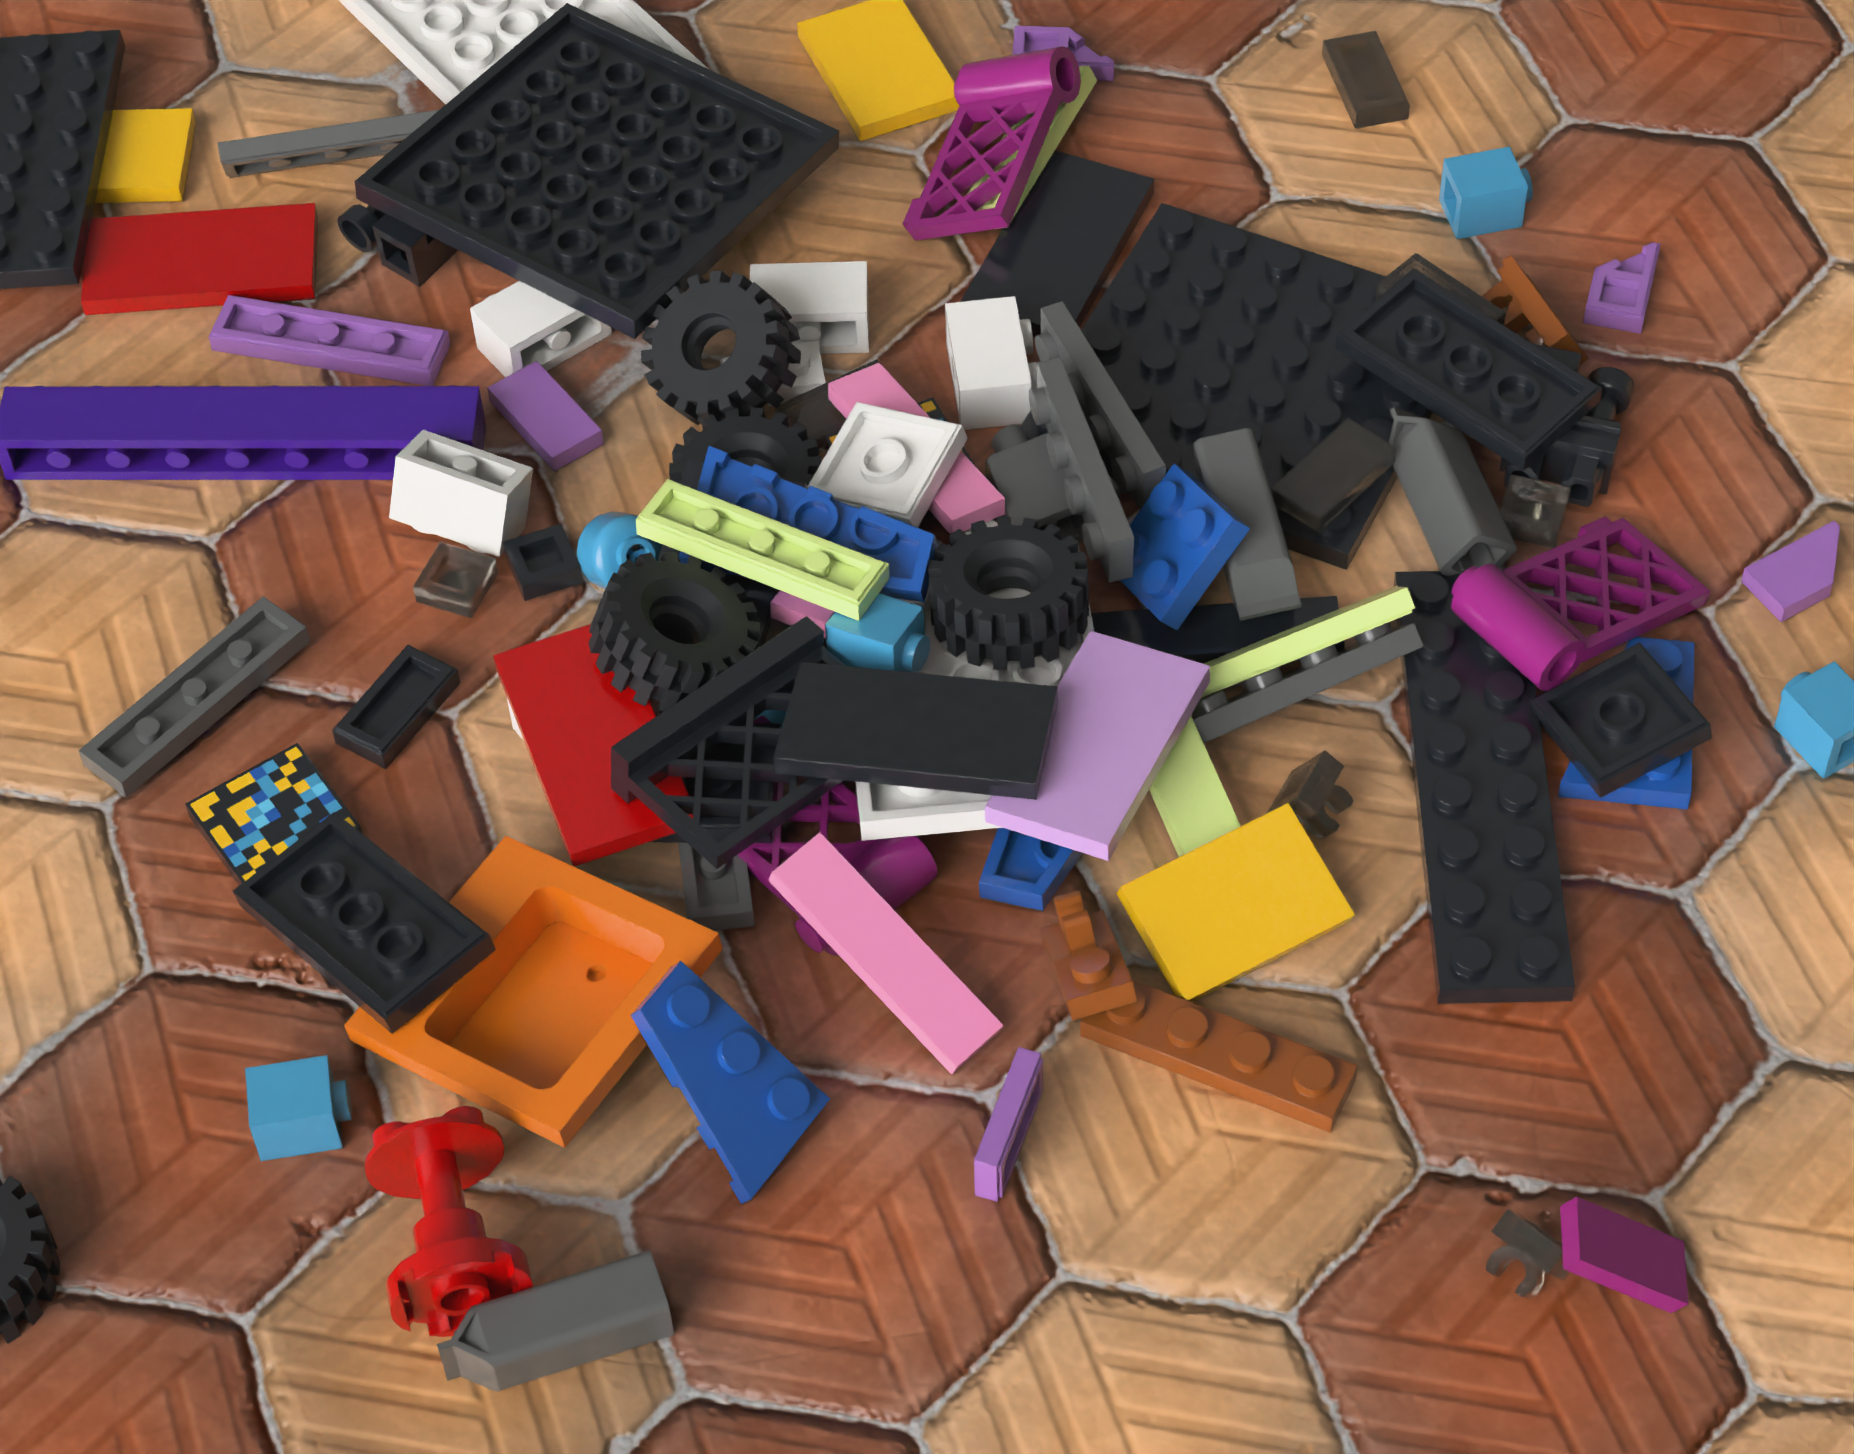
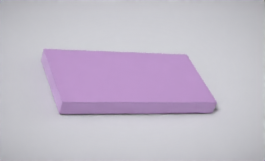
[985,631,1210,861]

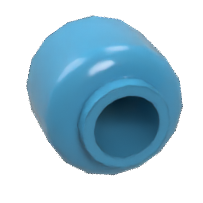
[577,511,662,589]

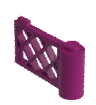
[902,46,1081,241]
[1451,516,1711,691]
[738,715,938,956]

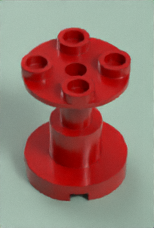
[364,1106,533,1337]

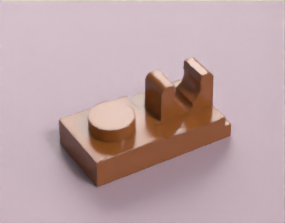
[1479,254,1589,365]
[1040,890,1137,1021]

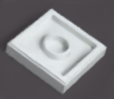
[807,402,968,528]

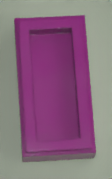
[1560,1197,1689,1313]

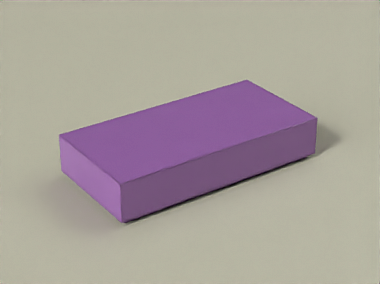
[487,361,604,472]
[974,1047,1043,1202]

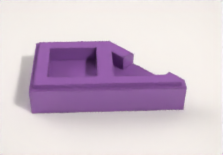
[1013,26,1114,81]
[1583,242,1661,334]
[1741,521,1840,622]

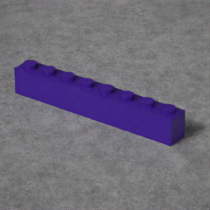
[0,385,486,480]

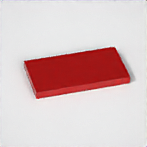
[81,203,318,315]
[493,624,693,867]

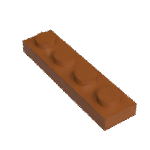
[1080,980,1358,1133]

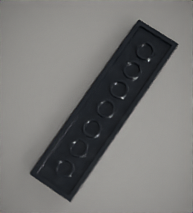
[1394,571,1575,1004]

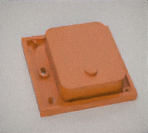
[344,836,723,1148]

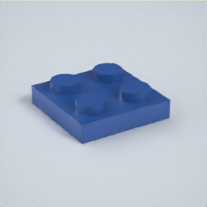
[1120,463,1250,630]

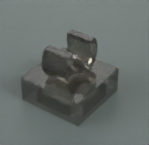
[1266,750,1354,838]
[1486,1209,1569,1299]

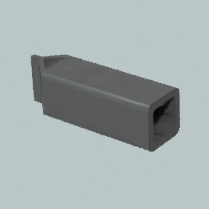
[1387,407,1517,576]
[1194,428,1302,621]
[437,1250,674,1392]

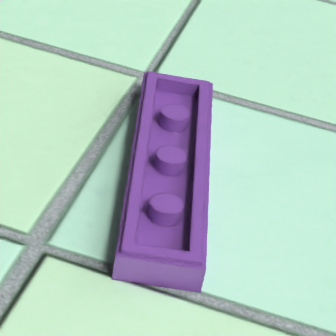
[209,295,451,386]

